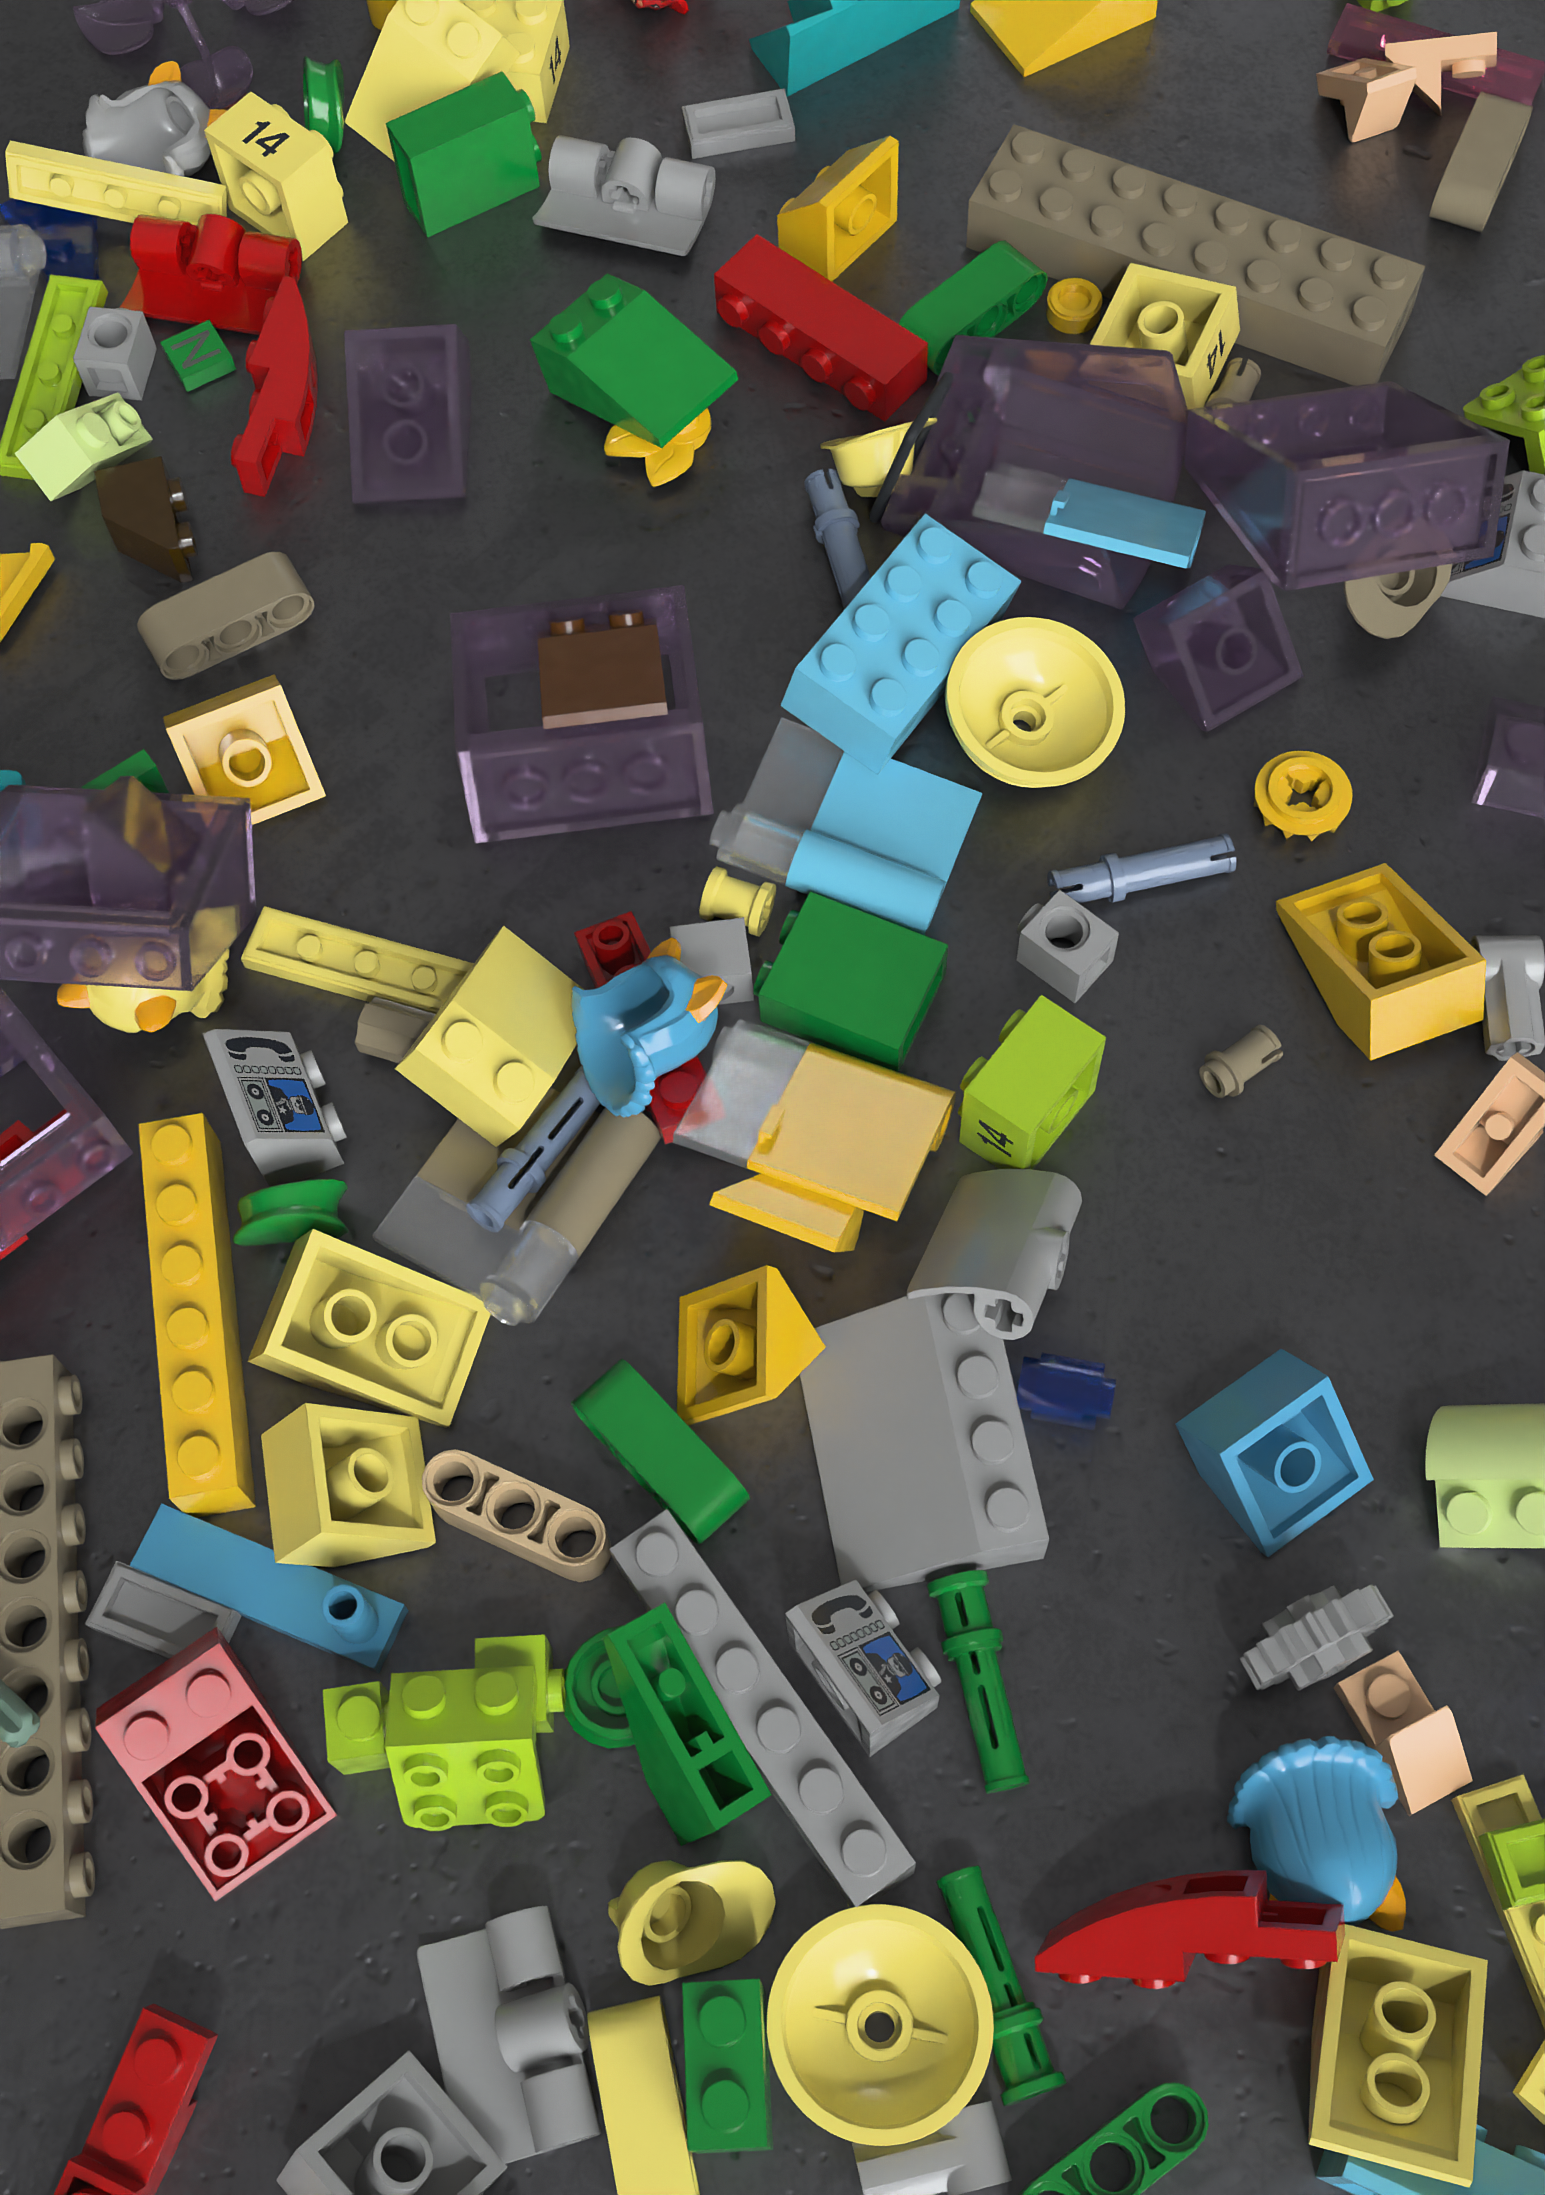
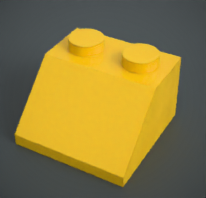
[777,136,899,282]
[163,674,326,840]

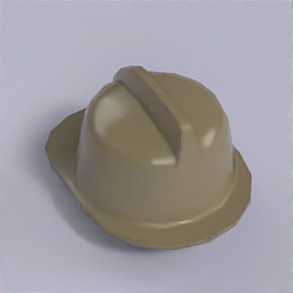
[1343,514,1452,639]

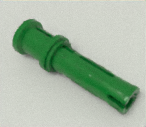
[927,1570,1030,1794]
[936,1865,1067,2106]

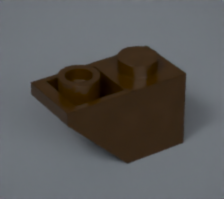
[94,456,198,583]

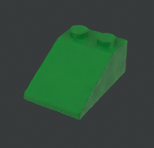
[530,273,739,448]

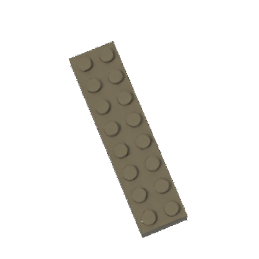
[966,124,1425,392]

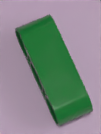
[899,240,1048,375]
[571,1359,751,1545]
[1018,2083,1209,2195]

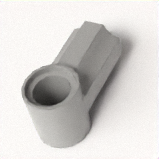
[1469,935,1545,1061]
[852,2101,1013,2195]

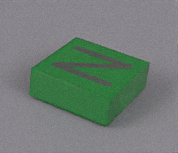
[160,320,236,392]

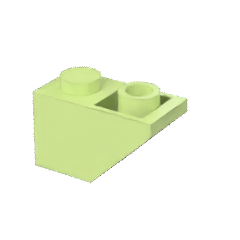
[15,392,153,501]

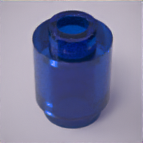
[1017,1352,1117,1430]

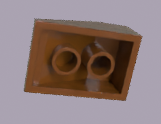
[537,609,668,729]

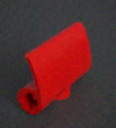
[119,214,302,335]

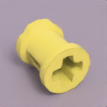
[699,866,776,937]

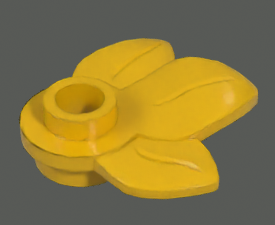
[604,408,712,487]

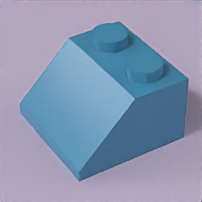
[1175,1348,1374,1557]

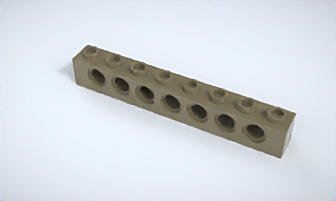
[0,1354,95,1929]

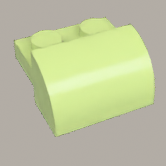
[1426,1403,1545,1549]

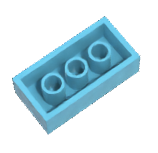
[780,514,1022,775]

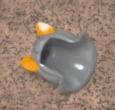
[82,60,227,177]

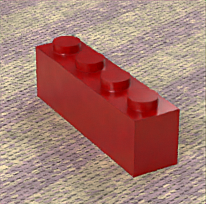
[714,234,928,422]

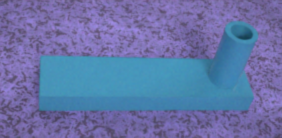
[130,1503,409,1674]

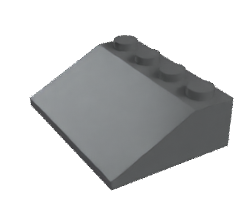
[799,1293,1049,1592]

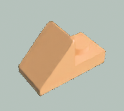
[1385,32,1497,116]
[1316,58,1417,142]
[1434,1052,1545,1196]
[1333,1650,1473,1816]

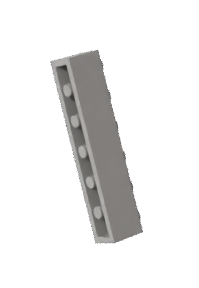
[609,1509,916,1908]

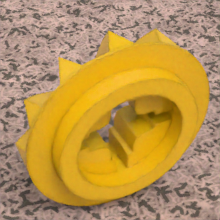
[1254,751,1353,842]

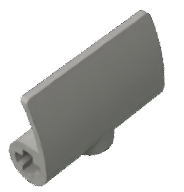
[532,135,716,256]
[907,1169,1082,1340]
[417,1906,602,2164]

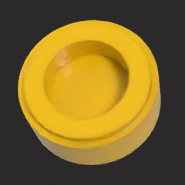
[1046,278,1102,334]

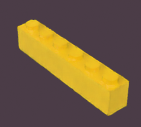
[138,1113,256,1518]

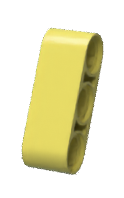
[587,1995,700,2195]

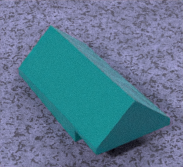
[749,0,960,97]

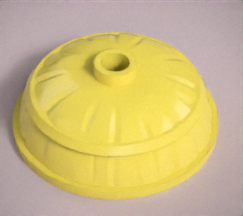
[945,617,1125,788]
[767,1904,994,2146]

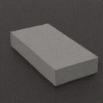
[682,88,795,159]
[85,1561,241,1660]

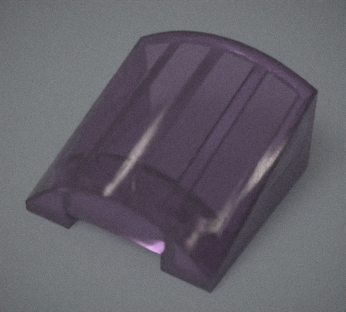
[881,335,1191,610]

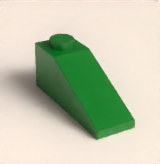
[603,1602,772,1846]

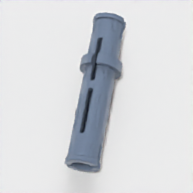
[804,468,871,610]
[1047,833,1236,903]
[466,1066,600,1233]

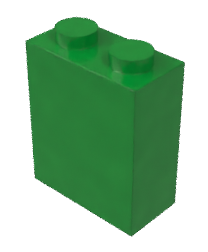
[386,71,542,238]
[753,891,948,1072]
[682,1979,773,2154]

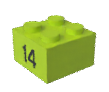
[958,995,1106,1170]

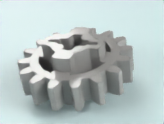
[1240,1585,1394,1690]

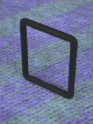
[869,372,954,523]

